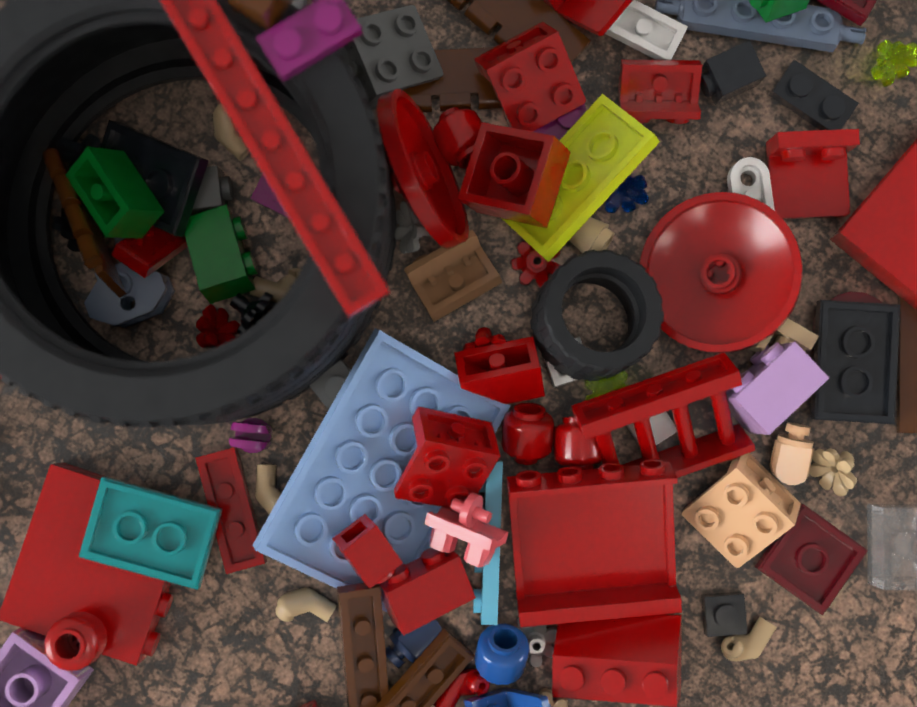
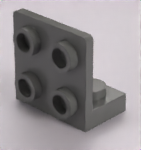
[339,5,444,110]

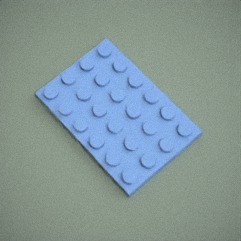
[252,328,511,613]

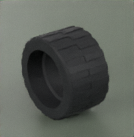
[530,250,664,381]

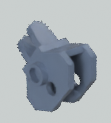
[84,238,175,328]

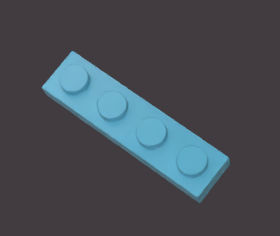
[473,460,503,625]

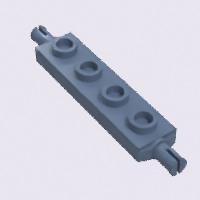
[654,0,866,52]

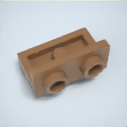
[404,230,502,322]

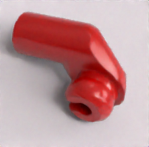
[433,668,490,707]

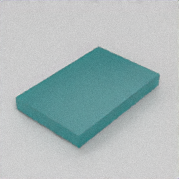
[78,476,223,590]

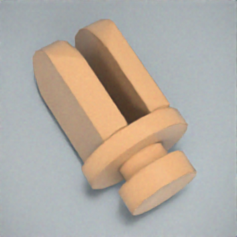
[769,422,814,485]

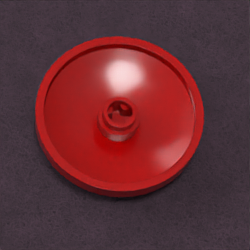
[377,89,469,249]
[640,192,803,353]

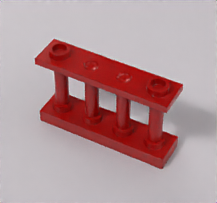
[571,352,756,478]

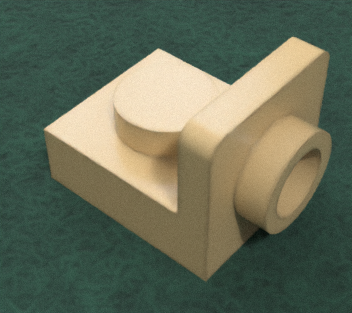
[748,318,819,352]

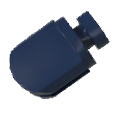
[385,619,442,669]

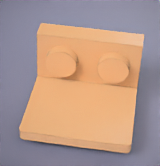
[682,453,801,568]

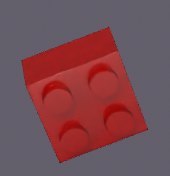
[457,122,571,228]

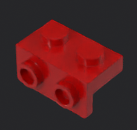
[617,59,703,124]

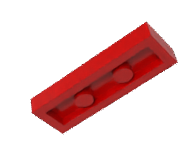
[195,447,267,574]

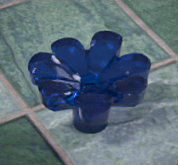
[605,174,649,213]

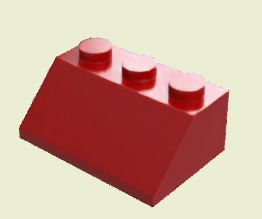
[552,614,682,707]

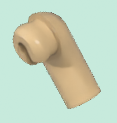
[255,464,281,515]
[275,587,338,622]
[721,616,777,662]

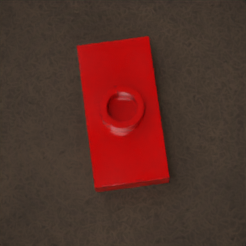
[111,226,188,278]

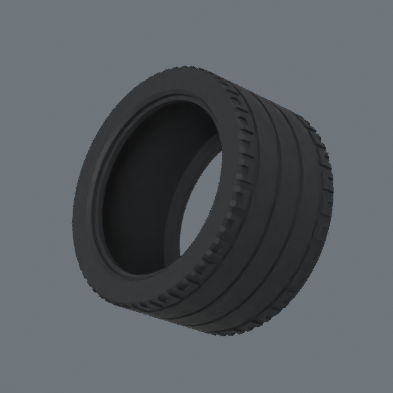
[0,0,397,428]

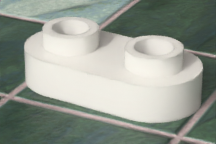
[727,157,775,211]

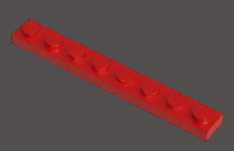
[160,0,391,318]

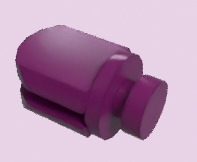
[229,418,273,453]

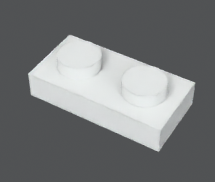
[605,0,688,60]

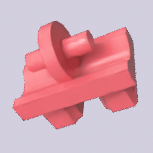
[424,493,509,568]

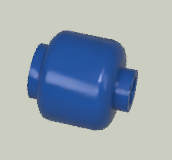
[475,623,530,685]

